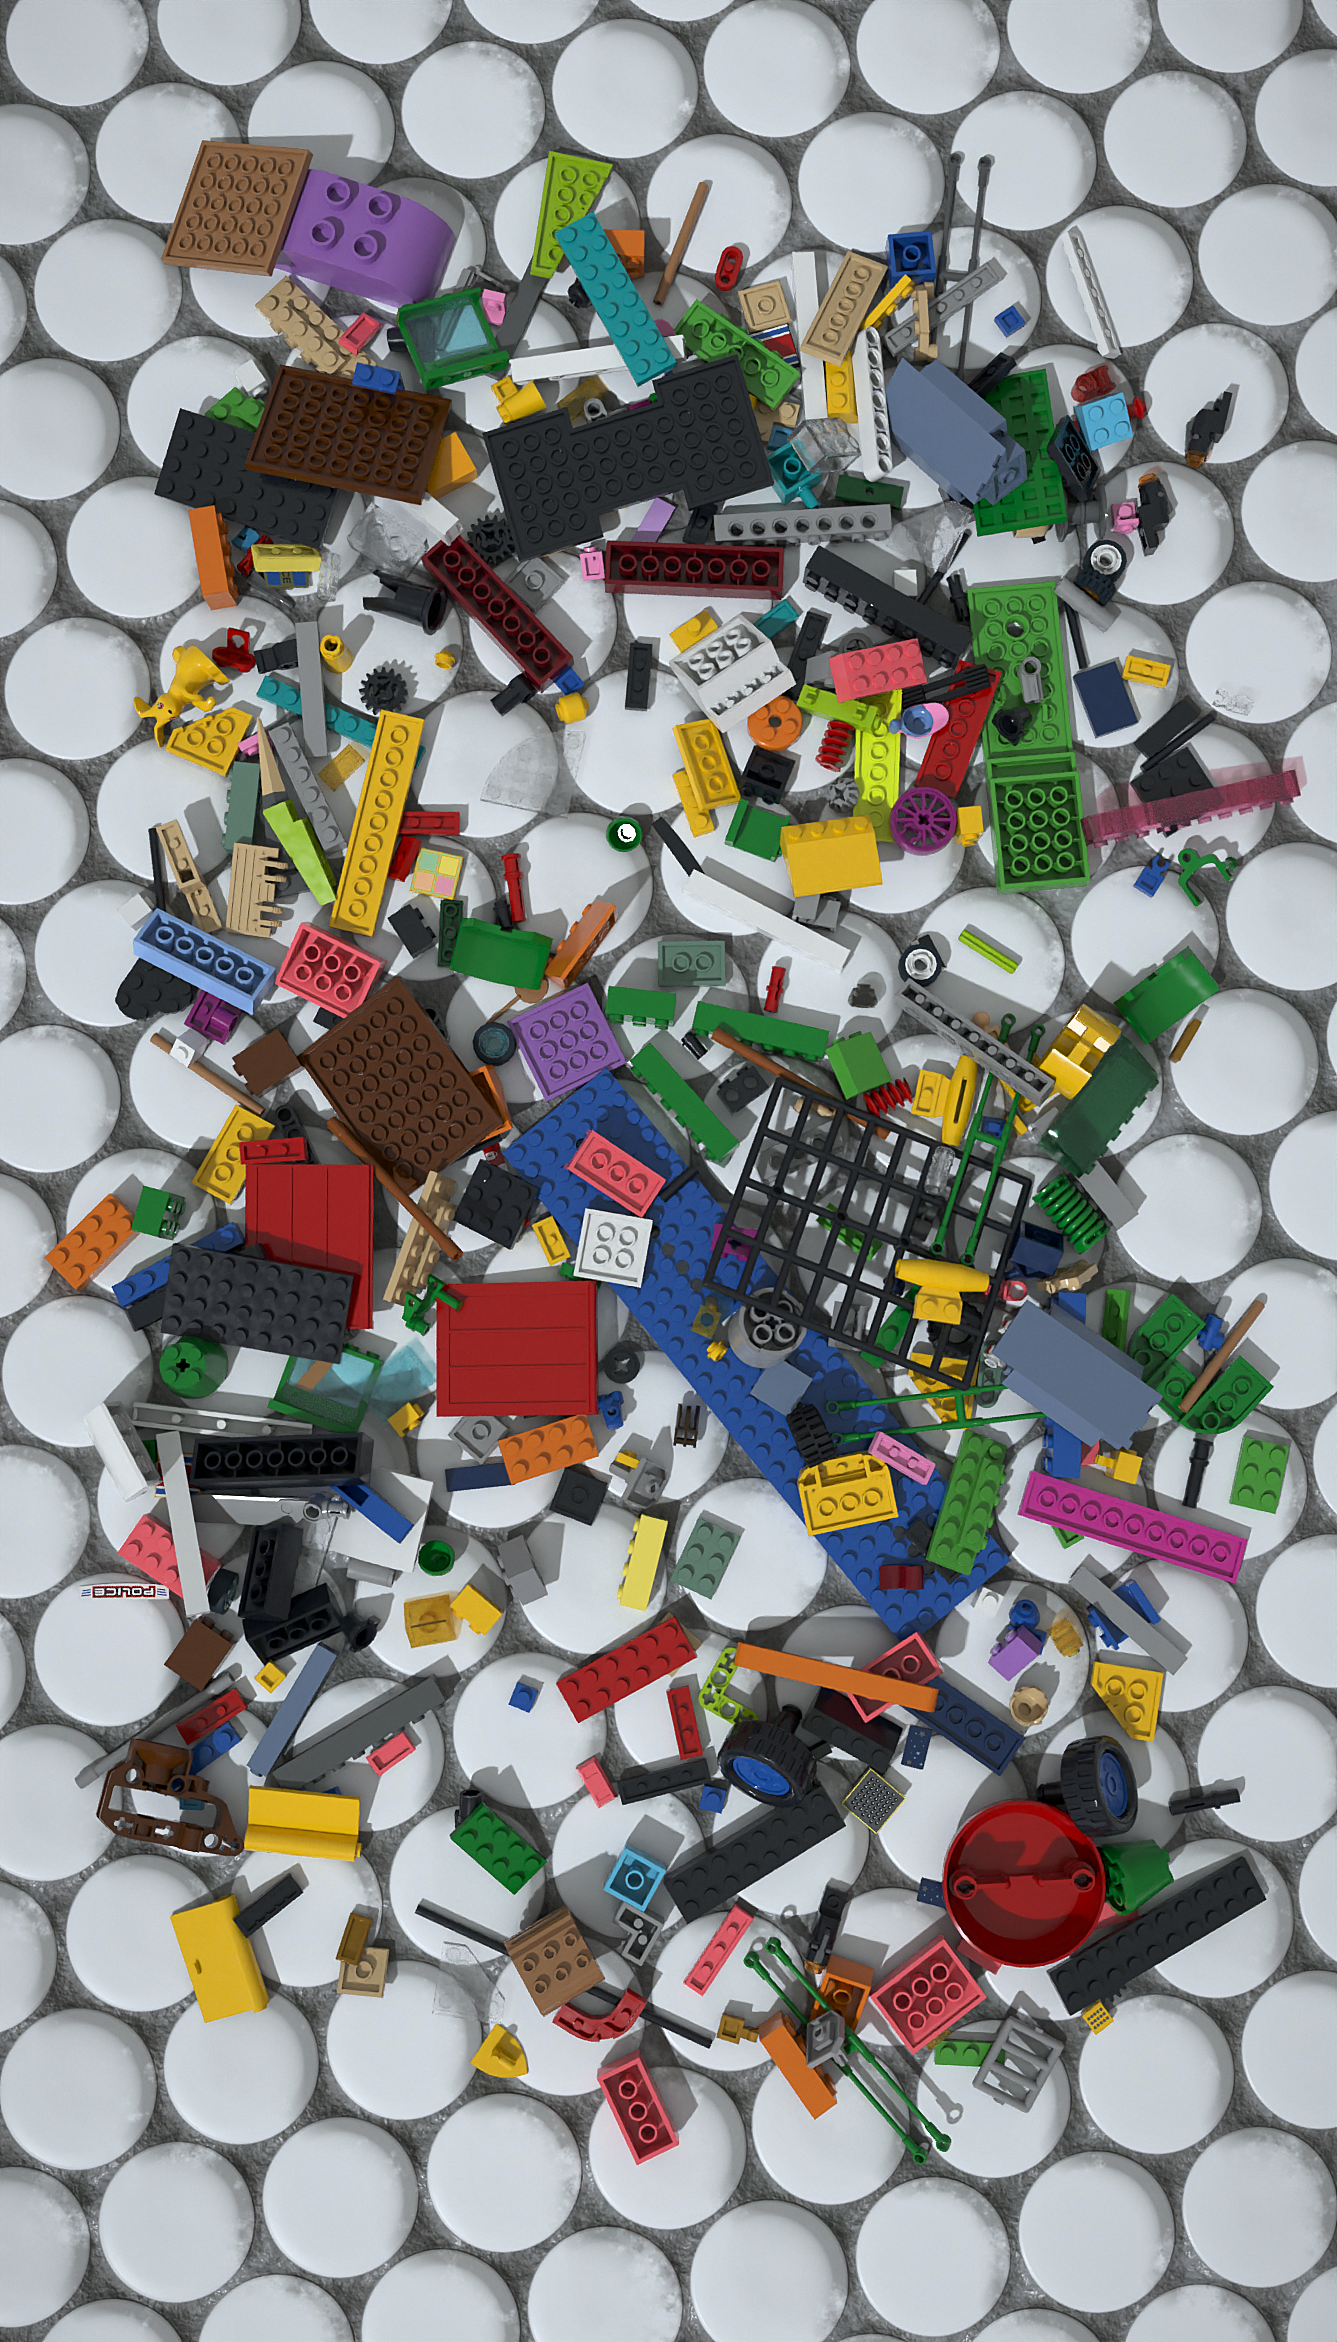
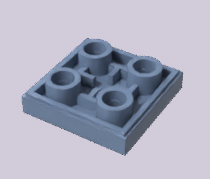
[750,1361,813,1416]

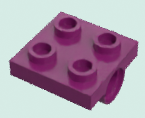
[184,990,243,1045]

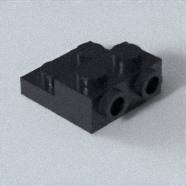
[737,745,796,805]

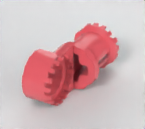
[982,1280,1027,1301]

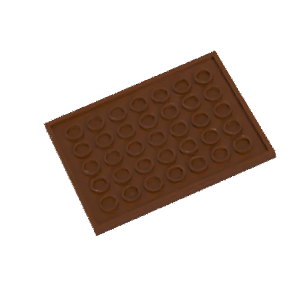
[245,364,452,505]
[297,976,505,1196]

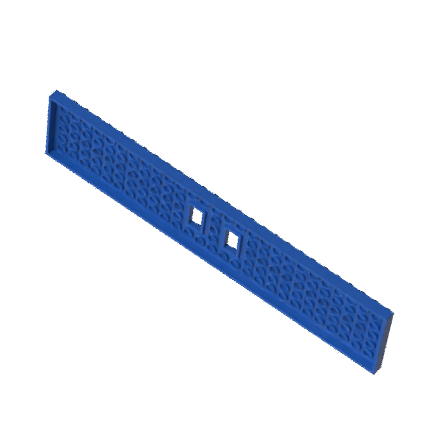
[502,1068,1011,1642]

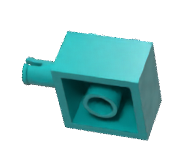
[767,437,823,509]

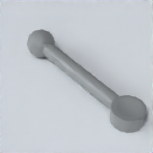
[472,266,511,294]

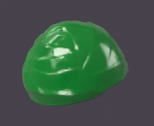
[606,816,642,852]
[418,1540,455,1576]

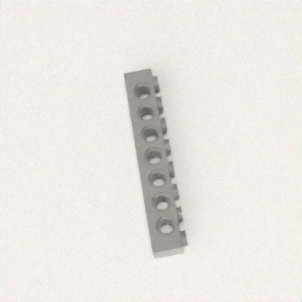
[713,504,892,547]
[895,978,1055,1107]

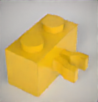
[1094,1447,1143,1484]

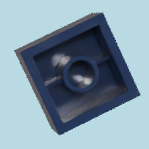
[1004,1220,1064,1280]

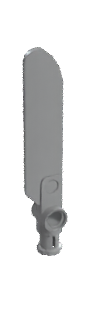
[190,1493,351,1526]

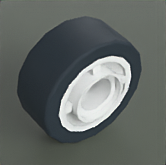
[1082,540,1127,583]
[898,944,942,987]

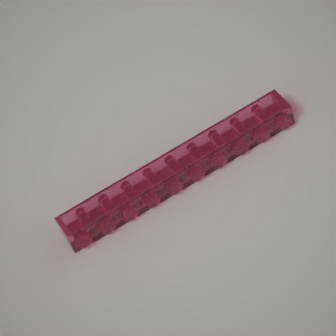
[1080,769,1301,848]

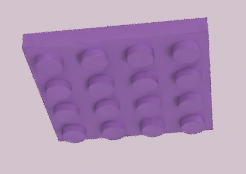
[507,983,627,1103]

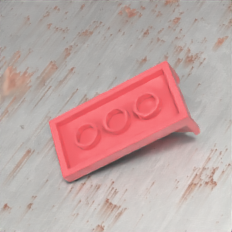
[563,1129,666,1218]

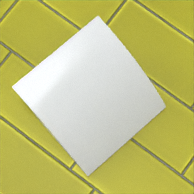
[668,614,796,733]
[82,1401,163,1503]
[328,1464,435,1573]

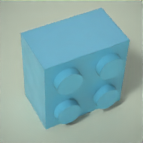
[603,1842,666,1912]

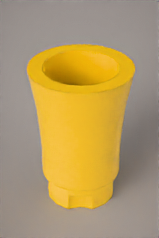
[496,380,547,425]
[320,634,353,674]

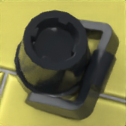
[992,705,1032,746]
[340,1612,381,1653]

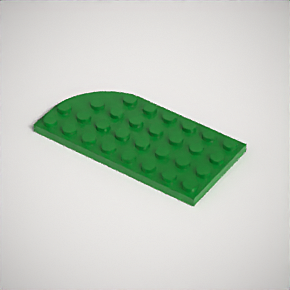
[973,368,1067,537]

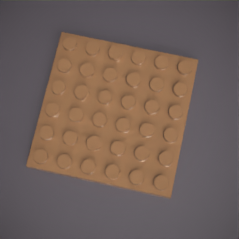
[161,140,313,277]

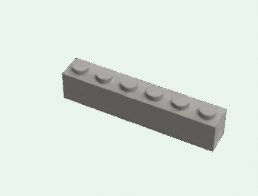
[268,722,348,856]
[1030,1107,1139,1231]

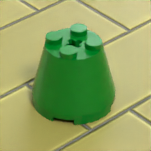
[159,1336,228,1399]
[1096,1839,1174,1916]

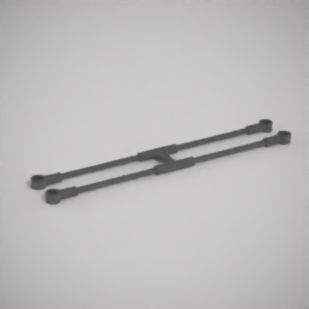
[928,153,991,382]

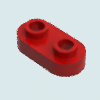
[715,246,743,291]

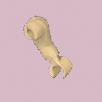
[793,1097,843,1120]

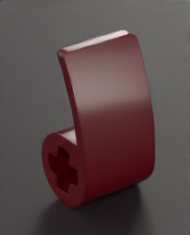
[879,1565,924,1590]

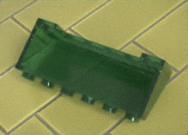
[1036,1035,1160,1178]

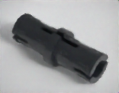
[946,574,970,622]

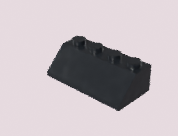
[237,1522,304,1621]
[242,1582,344,1666]
[801,1686,903,1773]

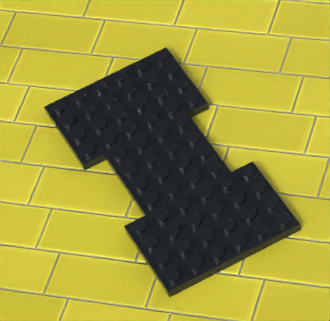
[482,354,774,563]

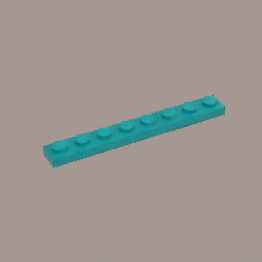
[256,675,426,769]

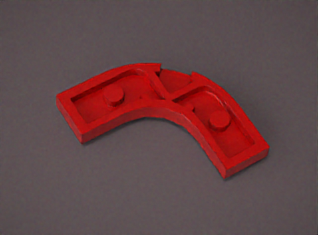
[552,1988,647,2042]

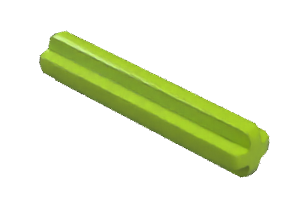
[958,929,1019,974]

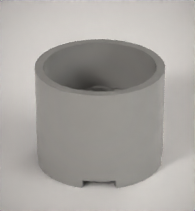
[728,1287,807,1368]

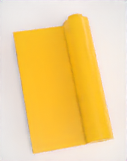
[244,1785,362,1862]
[170,1893,270,2023]

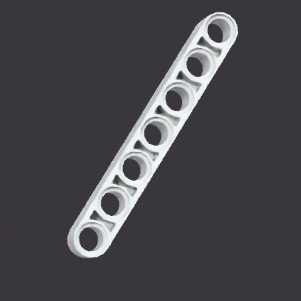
[851,326,893,482]

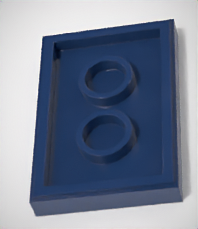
[1073,661,1138,739]

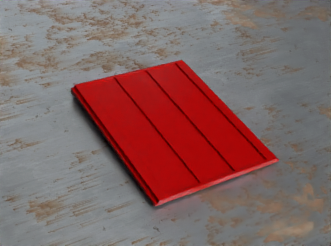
[245,1164,374,1329]
[436,1280,599,1417]

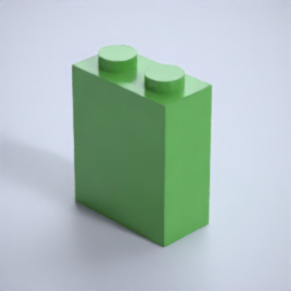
[825,1031,892,1100]

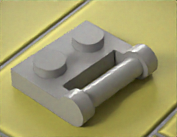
[828,1301,869,1352]

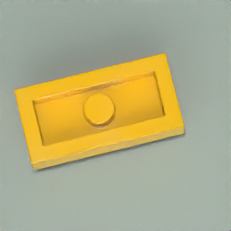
[1121,655,1171,689]
[532,1216,571,1266]

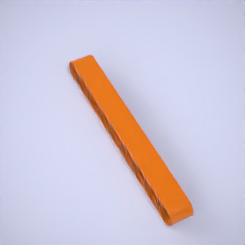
[734,1642,939,1713]

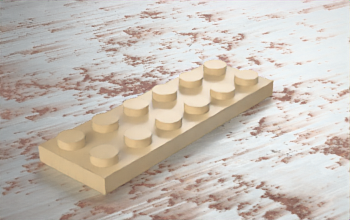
[800,251,888,367]

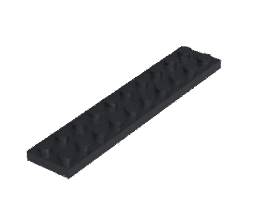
[1046,1856,1267,2016]

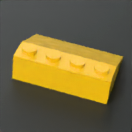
[780,814,883,897]

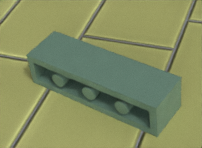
[222,761,262,854]

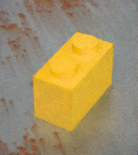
[954,806,984,847]
[450,1582,504,1635]

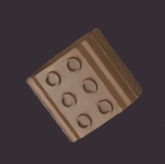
[504,1905,605,2017]

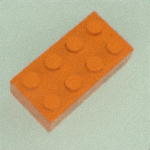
[188,505,239,610]
[44,1193,140,1290]
[497,1415,599,1485]
[758,2010,838,2120]

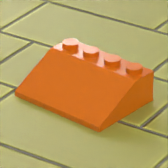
[544,900,618,991]

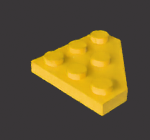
[164,707,254,778]
[907,1352,979,1430]
[1090,1661,1163,1742]

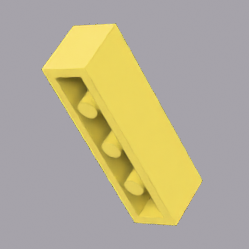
[616,1513,668,1611]

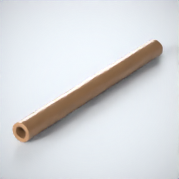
[653,182,709,306]
[150,1032,266,1117]
[1178,1300,1265,1413]

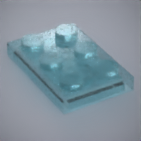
[354,1345,436,1423]

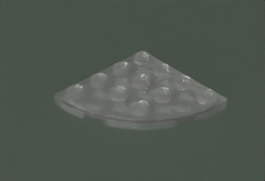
[480,730,586,819]

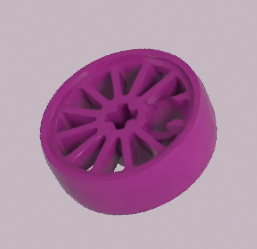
[889,787,957,856]

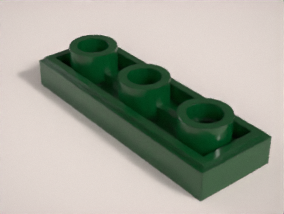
[835,475,904,510]
[437,900,464,968]

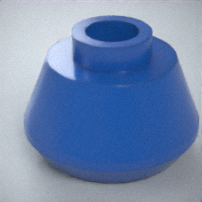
[1009,1599,1040,1630]

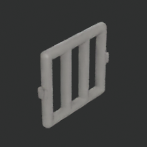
[972,2016,1064,2113]

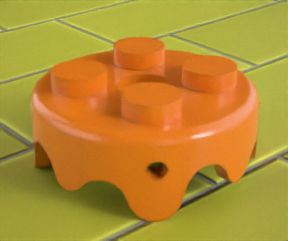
[747,695,803,752]

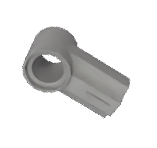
[1017,657,1044,705]

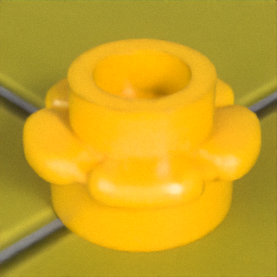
[434,650,456,670]
[707,1341,728,1362]

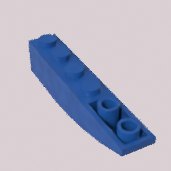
[330,1485,414,1544]

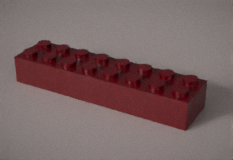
[421,535,574,694]
[605,540,784,600]

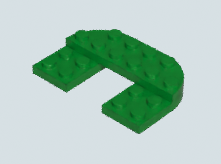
[1127,1293,1274,1434]

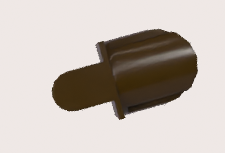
[673,1403,701,1448]

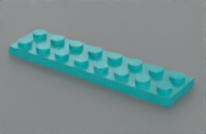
[554,212,677,387]

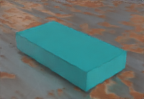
[753,599,799,640]

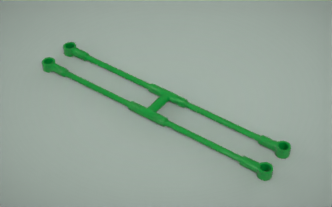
[929,1013,1045,1267]
[826,1384,1048,1446]
[743,1937,952,2165]

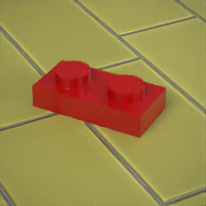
[388,836,422,882]

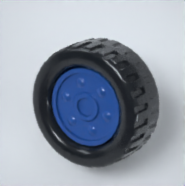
[717,1704,817,1808]
[1036,1735,1138,1838]

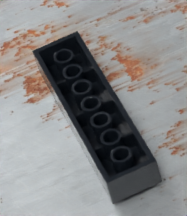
[803,545,973,670]
[189,1432,374,1491]
[663,1781,846,1924]

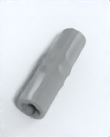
[1053,576,1116,633]

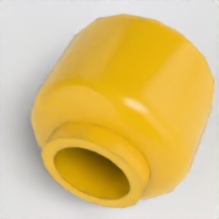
[555,692,590,724]

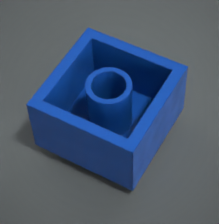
[885,231,936,289]

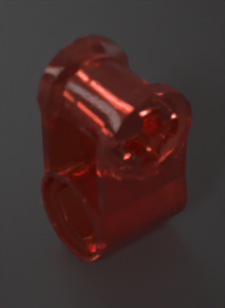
[1071,365,1116,403]

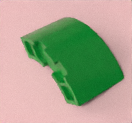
[450,918,553,990]
[1114,946,1220,1045]

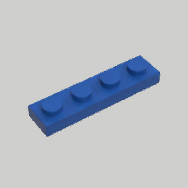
[165,1721,242,1796]

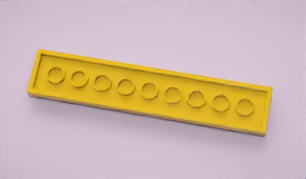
[329,710,425,937]

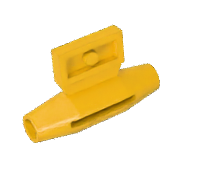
[911,1055,978,1147]
[895,1259,989,1325]

